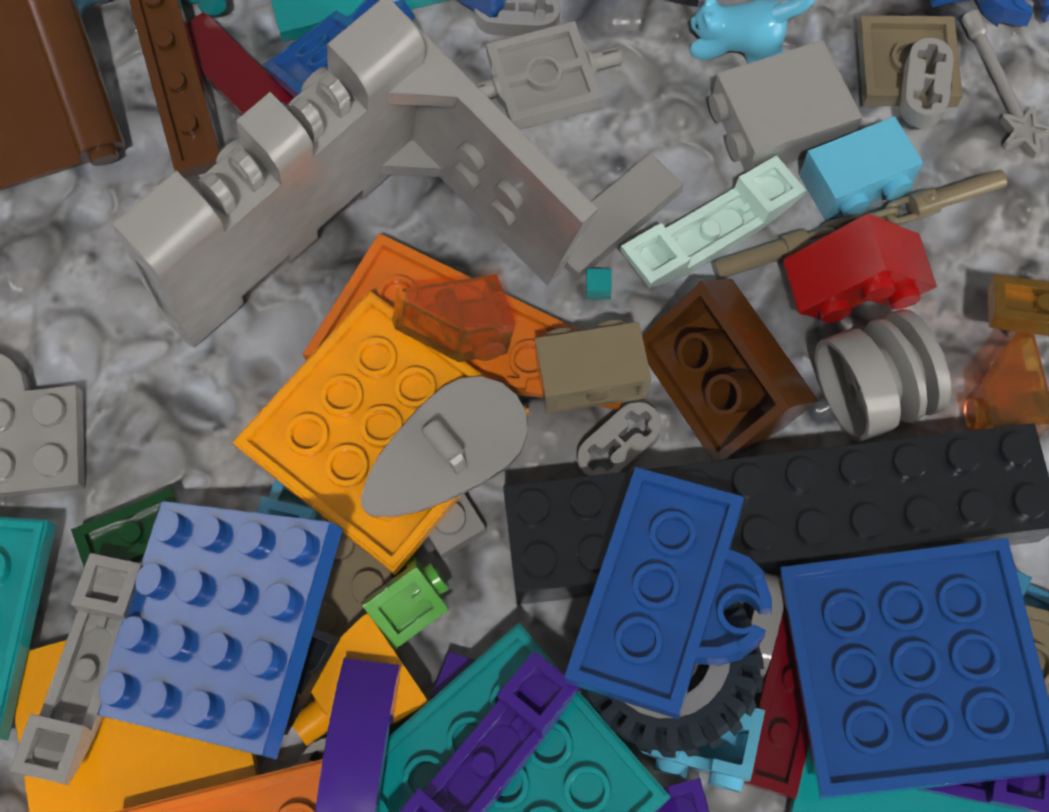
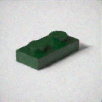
[71,488,180,567]

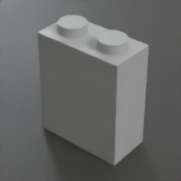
[709,40,862,173]

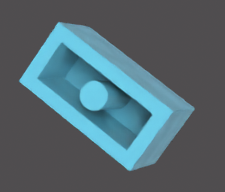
[799,116,923,222]

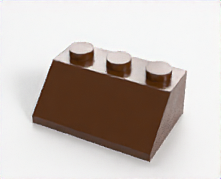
[642,279,819,461]

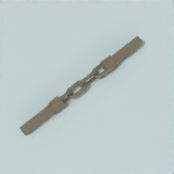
[712,169,1007,280]

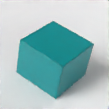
[586,268,612,300]

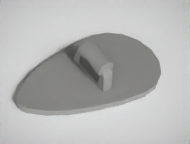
[361,376,528,518]

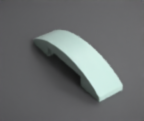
[620,155,807,288]

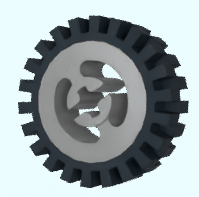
[587,602,764,758]

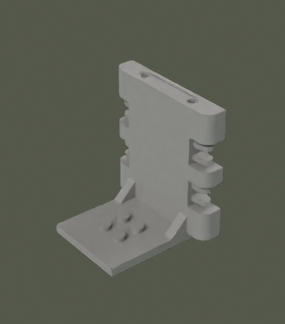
[112,0,598,348]

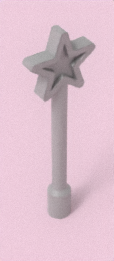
[961,10,1049,159]

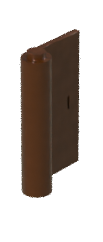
[0,0,125,191]

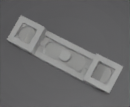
[9,553,143,785]

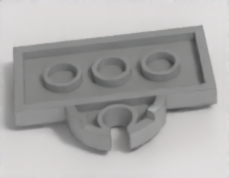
[0,354,85,498]

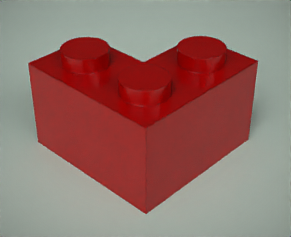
[783,213,937,323]

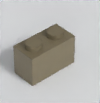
[535,320,651,415]

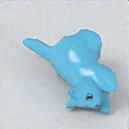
[690,0,815,64]

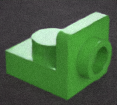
[362,556,450,649]

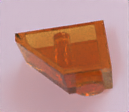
[392,274,516,362]
[964,332,1049,438]

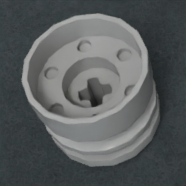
[815,309,952,443]

